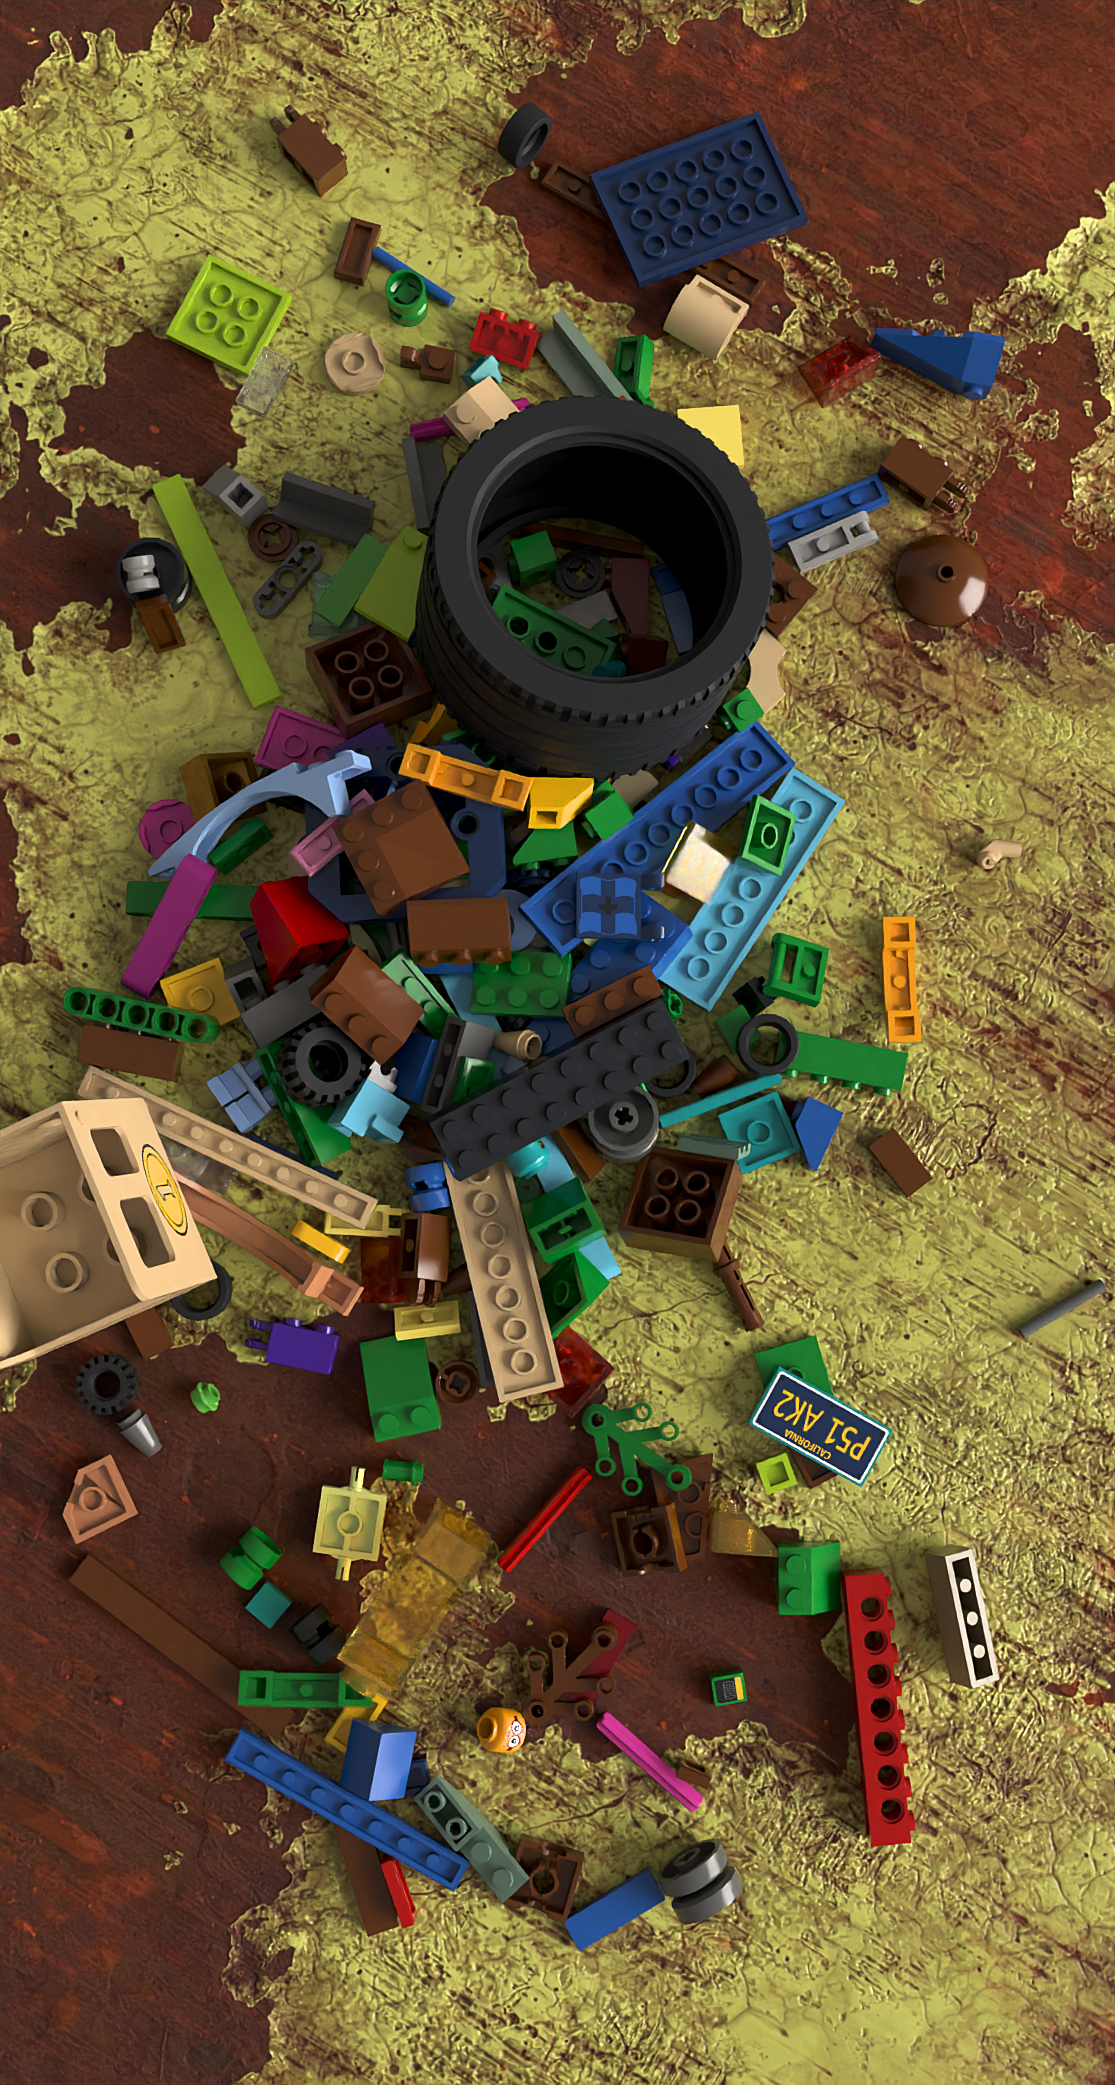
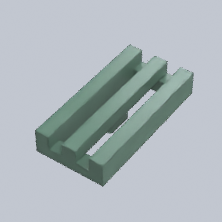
[678,1133,751,1160]

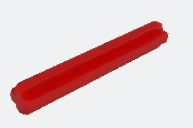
[497,1465,592,1572]

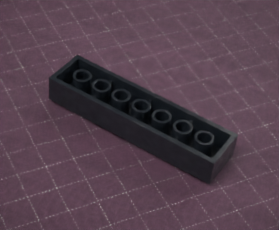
[423,998,690,1182]

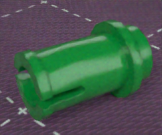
[382,1459,424,1486]

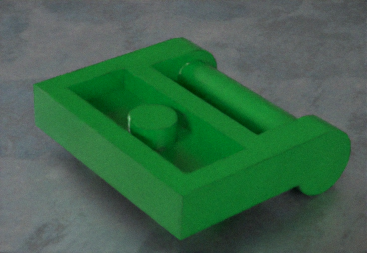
[762,933,829,1008]

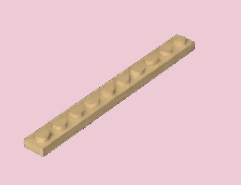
[76,1065,378,1229]

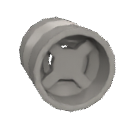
[122,555,160,593]

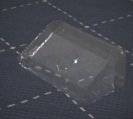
[157,1132,211,1182]

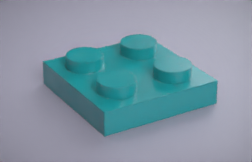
[717,1091,802,1175]

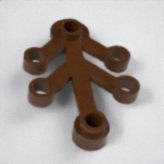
[522,1622,618,1725]

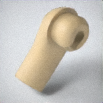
[977,839,1022,869]

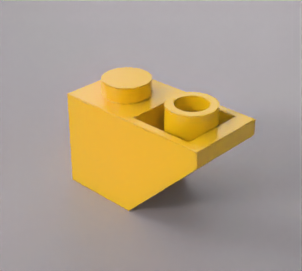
[526,777,594,829]

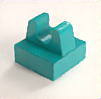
[460,355,503,387]

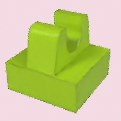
[754,1451,798,1495]

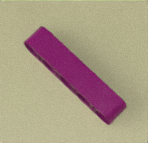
[120,853,218,1000]

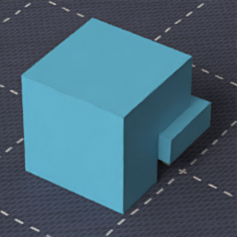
[326,1078,410,1143]

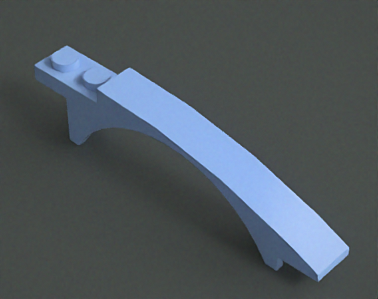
[148,750,372,880]

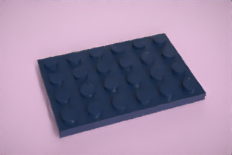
[589,111,808,288]

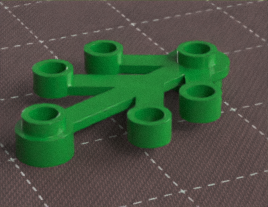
[582,1402,692,1496]

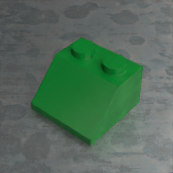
[774,1541,840,1615]

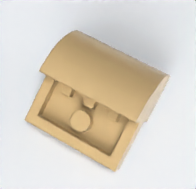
[663,275,749,361]

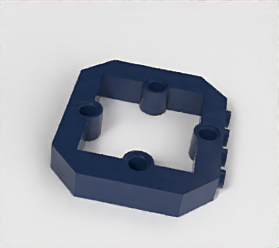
[304,740,507,926]

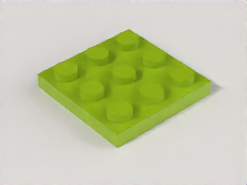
[166,254,292,379]

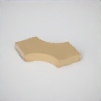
[746,628,786,717]

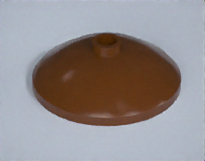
[894,535,989,627]

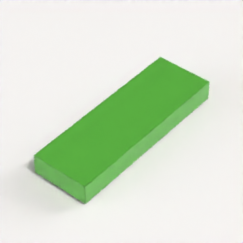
[313,533,389,630]

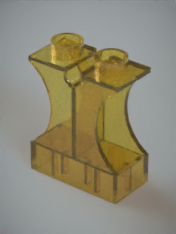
[337,1498,491,1698]

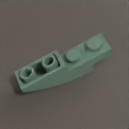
[414,1775,530,1903]

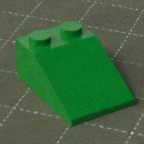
[359,1335,442,1443]

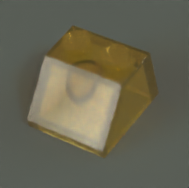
[706,1497,778,1557]

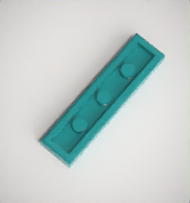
[659,1073,782,1129]

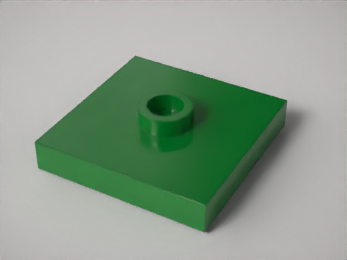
[753,1335,834,1396]

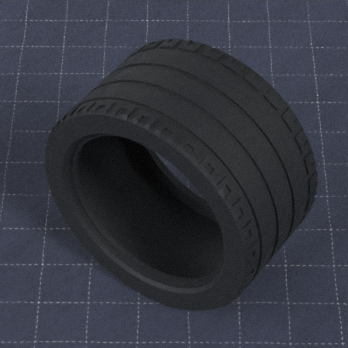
[415,395,776,782]

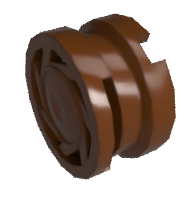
[435,1359,481,1407]

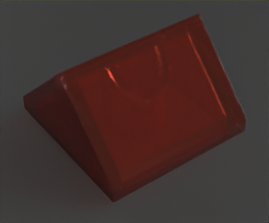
[797,336,881,408]
[360,1237,407,1303]
[544,1325,616,1418]

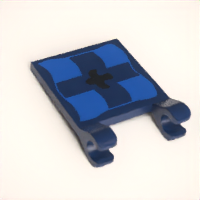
[575,873,665,942]

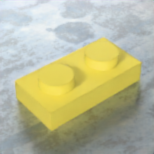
[394,1300,461,1341]

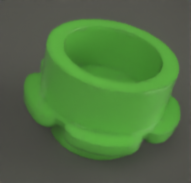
[191,1382,220,1413]

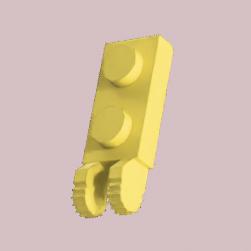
[324,1204,413,1238]

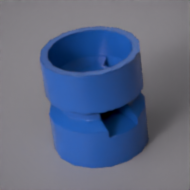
[403,1161,453,1213]

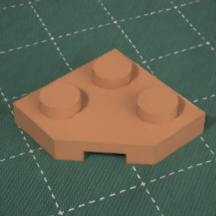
[63,1454,138,1544]

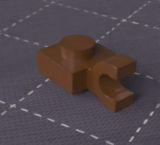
[400,344,455,385]

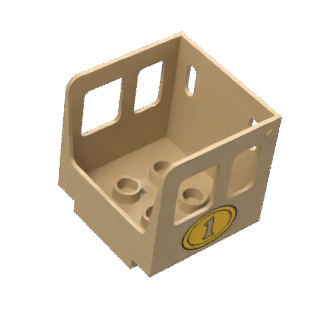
[0,1097,217,1370]

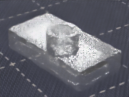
[235,346,293,418]

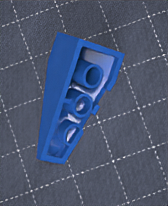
[870,328,1006,400]

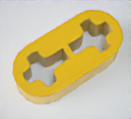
[290,1219,351,1264]

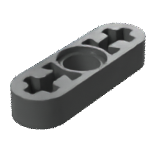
[253,541,323,620]

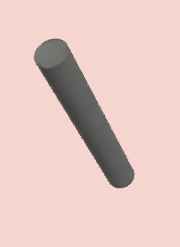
[1017,1279,1107,1338]

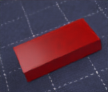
[380,1853,417,1929]

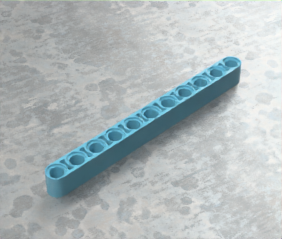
[439,974,621,1279]

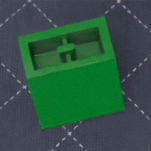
[513,820,578,874]
[521,1176,607,1264]

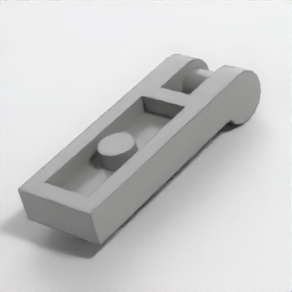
[787,511,879,574]

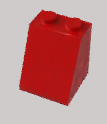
[249,875,350,984]

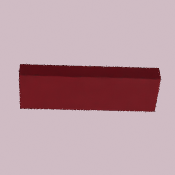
[560,1607,636,1712]

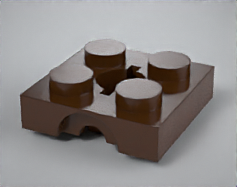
[764,552,818,640]
[610,1503,688,1577]
[502,1833,585,1923]

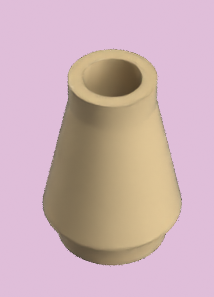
[493,1030,542,1062]

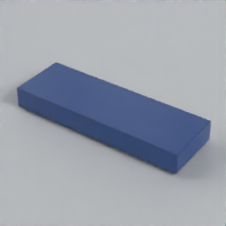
[564,1867,665,1951]

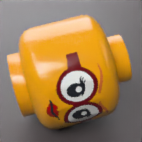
[477,1707,526,1754]

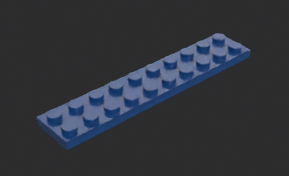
[518,720,796,959]

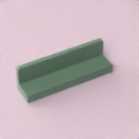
[536,310,633,401]

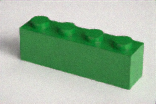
[773,1031,908,1097]
[254,1036,353,1167]

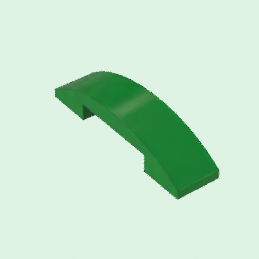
[238,1670,373,1709]

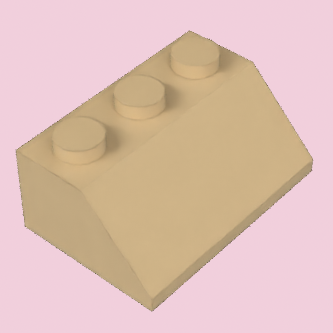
[443,376,520,449]

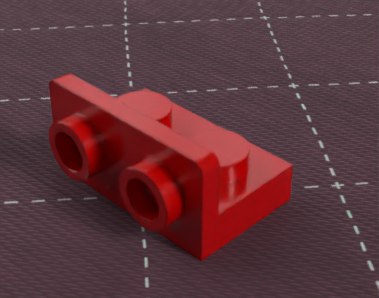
[469,308,542,370]

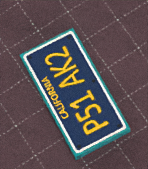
[747,1365,893,1488]

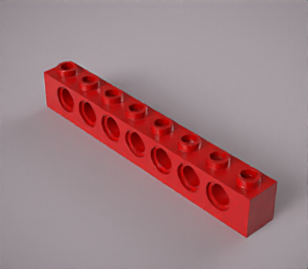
[840,1567,915,1847]

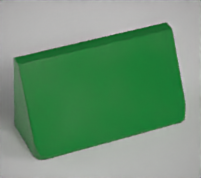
[613,334,654,400]

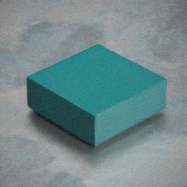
[245,1581,292,1629]

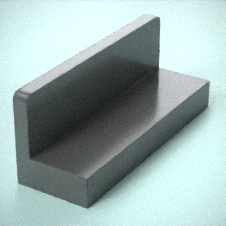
[402,437,447,537]
[273,472,375,547]

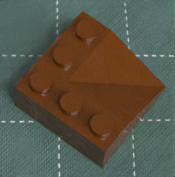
[305,621,433,741]
[332,778,471,918]
[617,1146,743,1263]

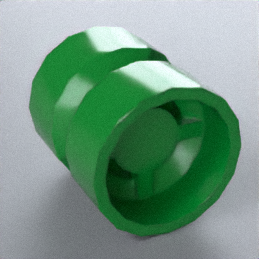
[385,269,428,327]
[220,1526,283,1590]

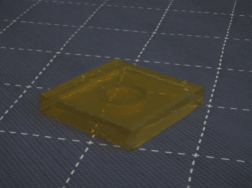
[661,820,738,905]

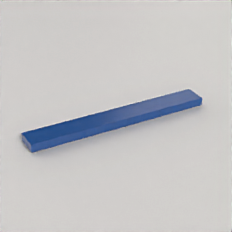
[650,473,890,596]
[224,1728,470,1892]

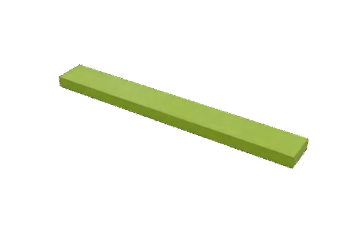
[151,473,283,710]

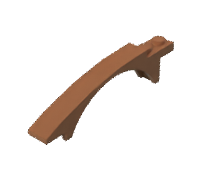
[171,1166,364,1316]

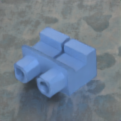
[206,1058,278,1134]

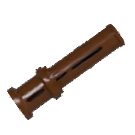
[712,1234,765,1332]

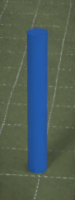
[372,246,455,308]

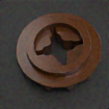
[248,513,298,564]

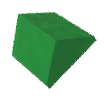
[733,795,797,876]
[538,1250,610,1339]

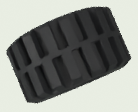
[275,1021,366,1108]

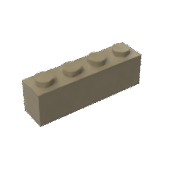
[924,1544,1000,1689]

